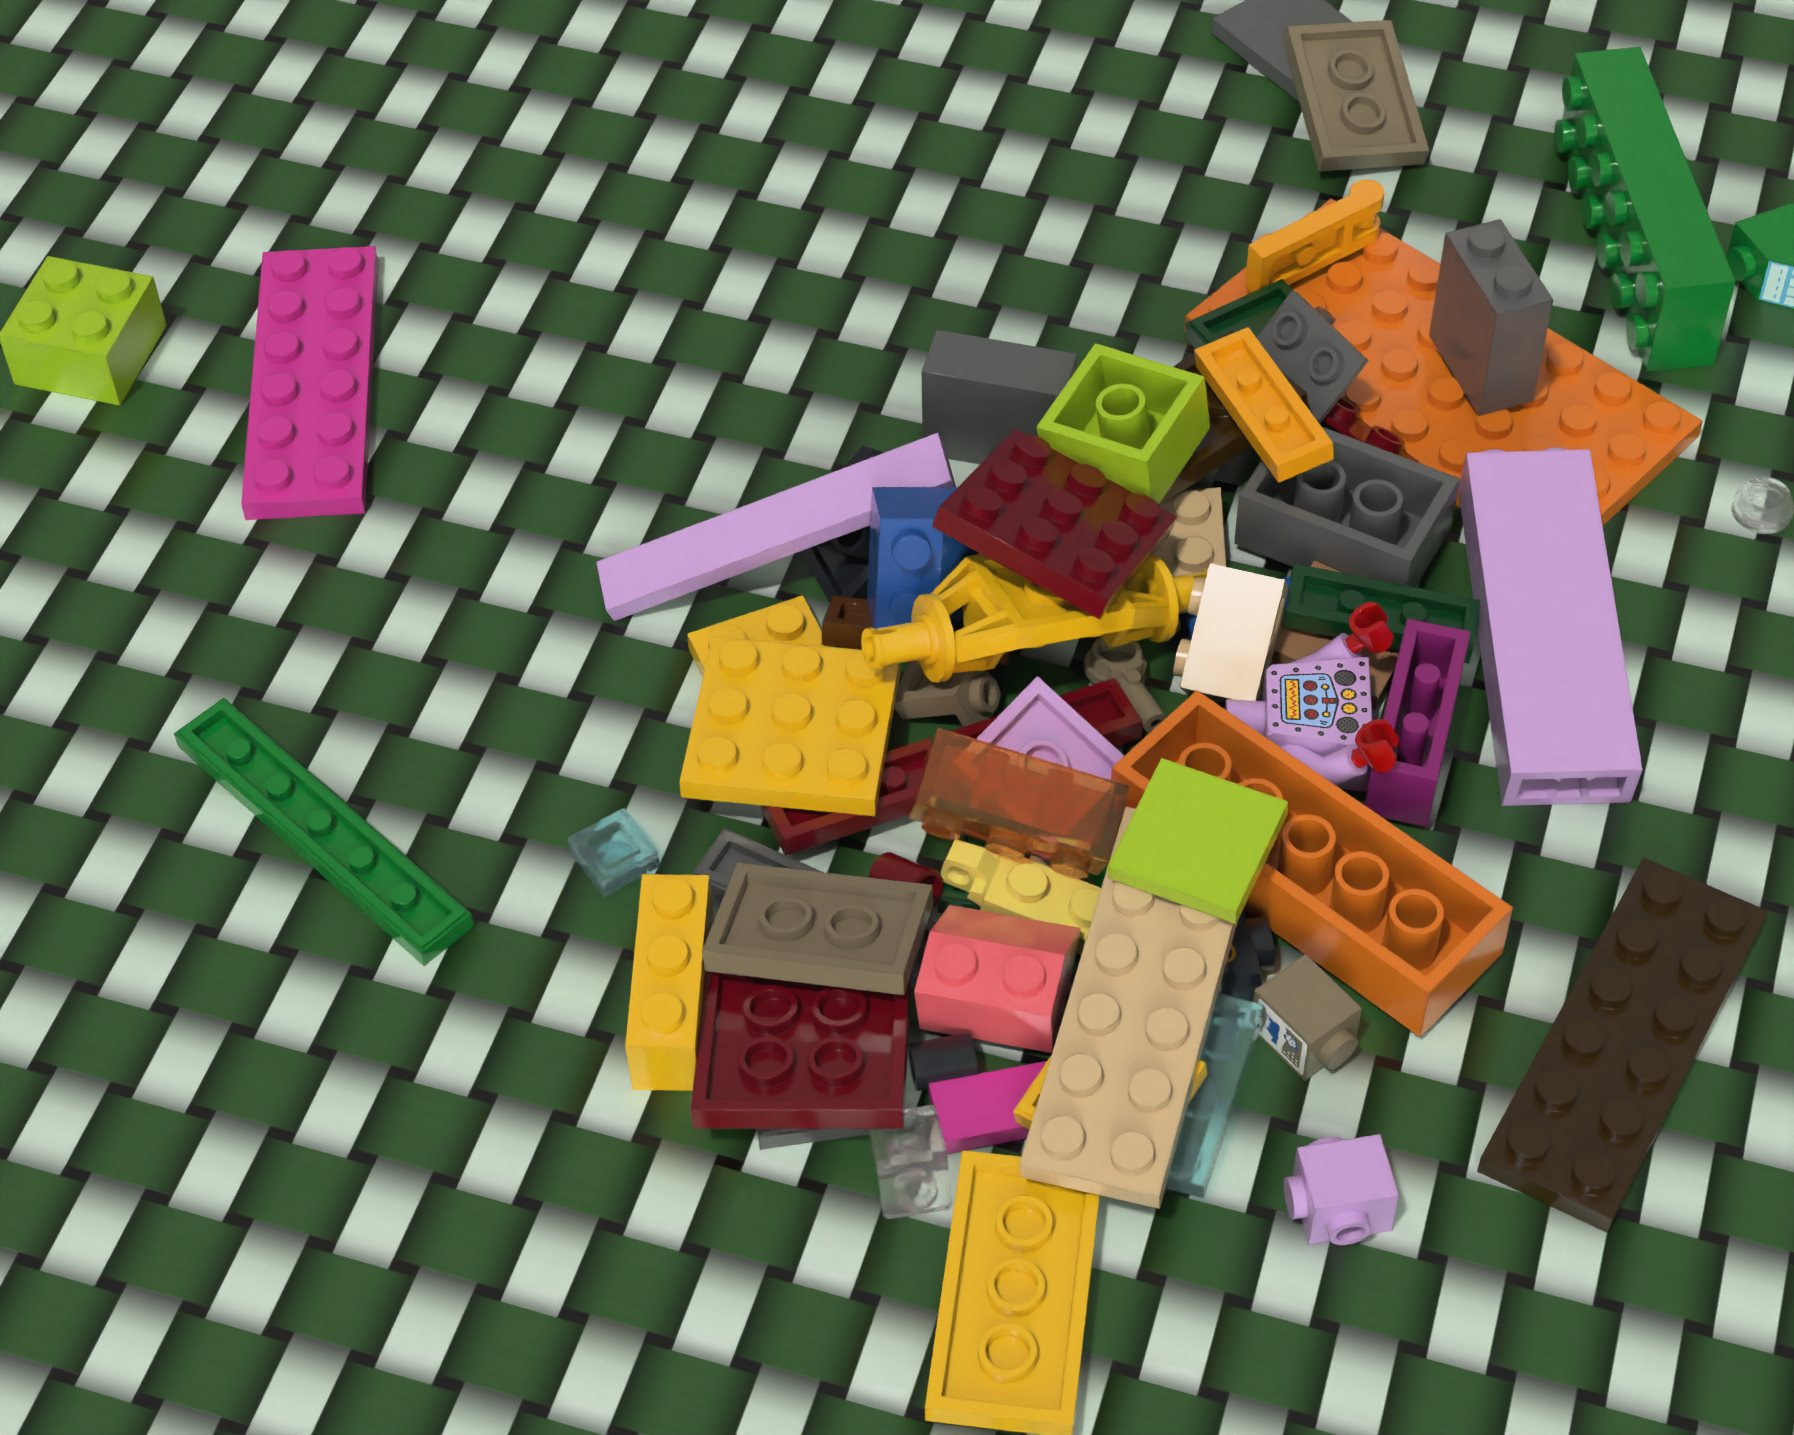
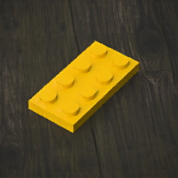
[925,1150,1100,1435]

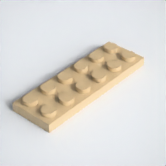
[1019,807,1238,1209]

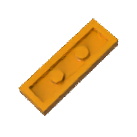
[1194,327,1334,483]

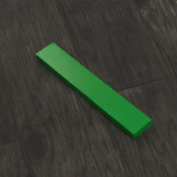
[174,698,474,966]

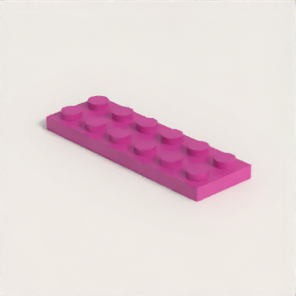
[241,246,379,520]

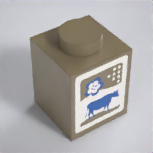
[1250,954,1362,1081]

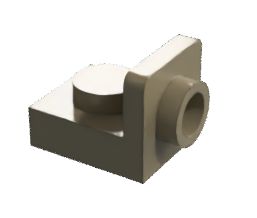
[894,660,1001,727]

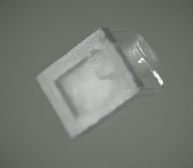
[868,1105,952,1219]

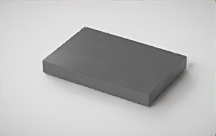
[1211,0,1353,103]

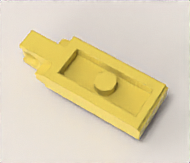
[941,839,1101,955]

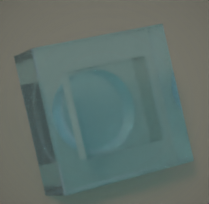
[568,808,660,897]

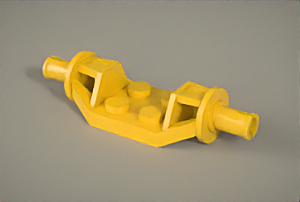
[861,554,1208,683]

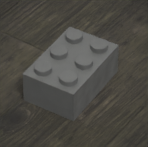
[1234,427,1460,587]

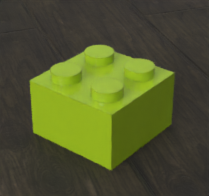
[0,256,167,406]
[1036,343,1210,504]

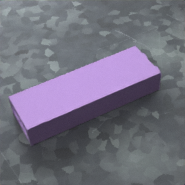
[1458,447,1643,806]

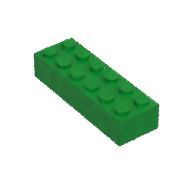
[1554,47,1736,372]

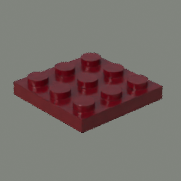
[932,429,1177,619]
[690,971,911,1129]

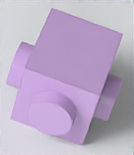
[1284,1134,1399,1245]

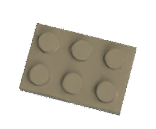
[1283,20,1429,171]
[702,863,933,995]

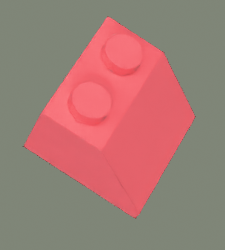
[914,905,1081,1053]

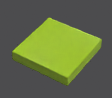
[1107,758,1288,924]

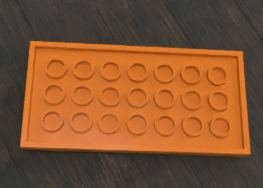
[1184,199,1703,526]

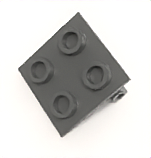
[1257,290,1369,424]

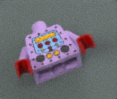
[1225,602,1400,792]

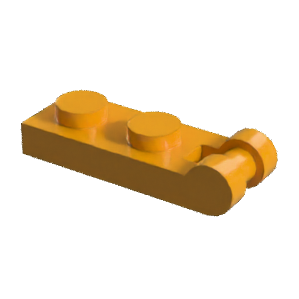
[1245,180,1385,293]

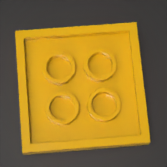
[679,636,901,816]

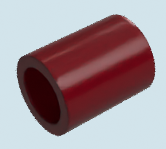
[868,852,943,909]

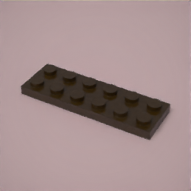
[1477,857,1769,1233]

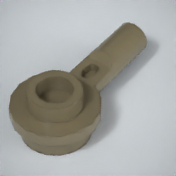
[1083,637,1167,733]

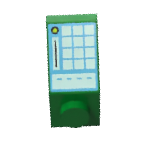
[1726,202,1794,310]

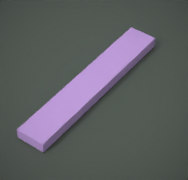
[596,433,956,621]

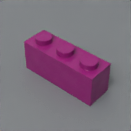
[1365,619,1471,827]

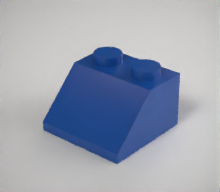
[867,487,980,629]

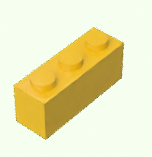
[625,874,714,1091]

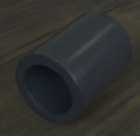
[908,1033,978,1091]

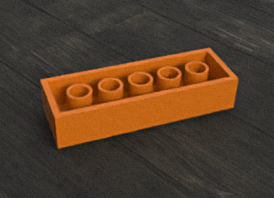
[1109,690,1513,1037]

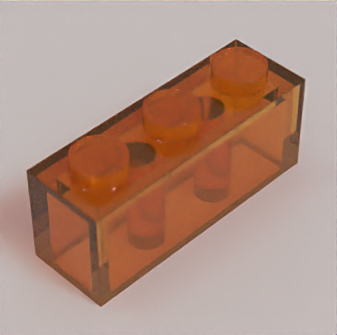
[908,728,1130,878]

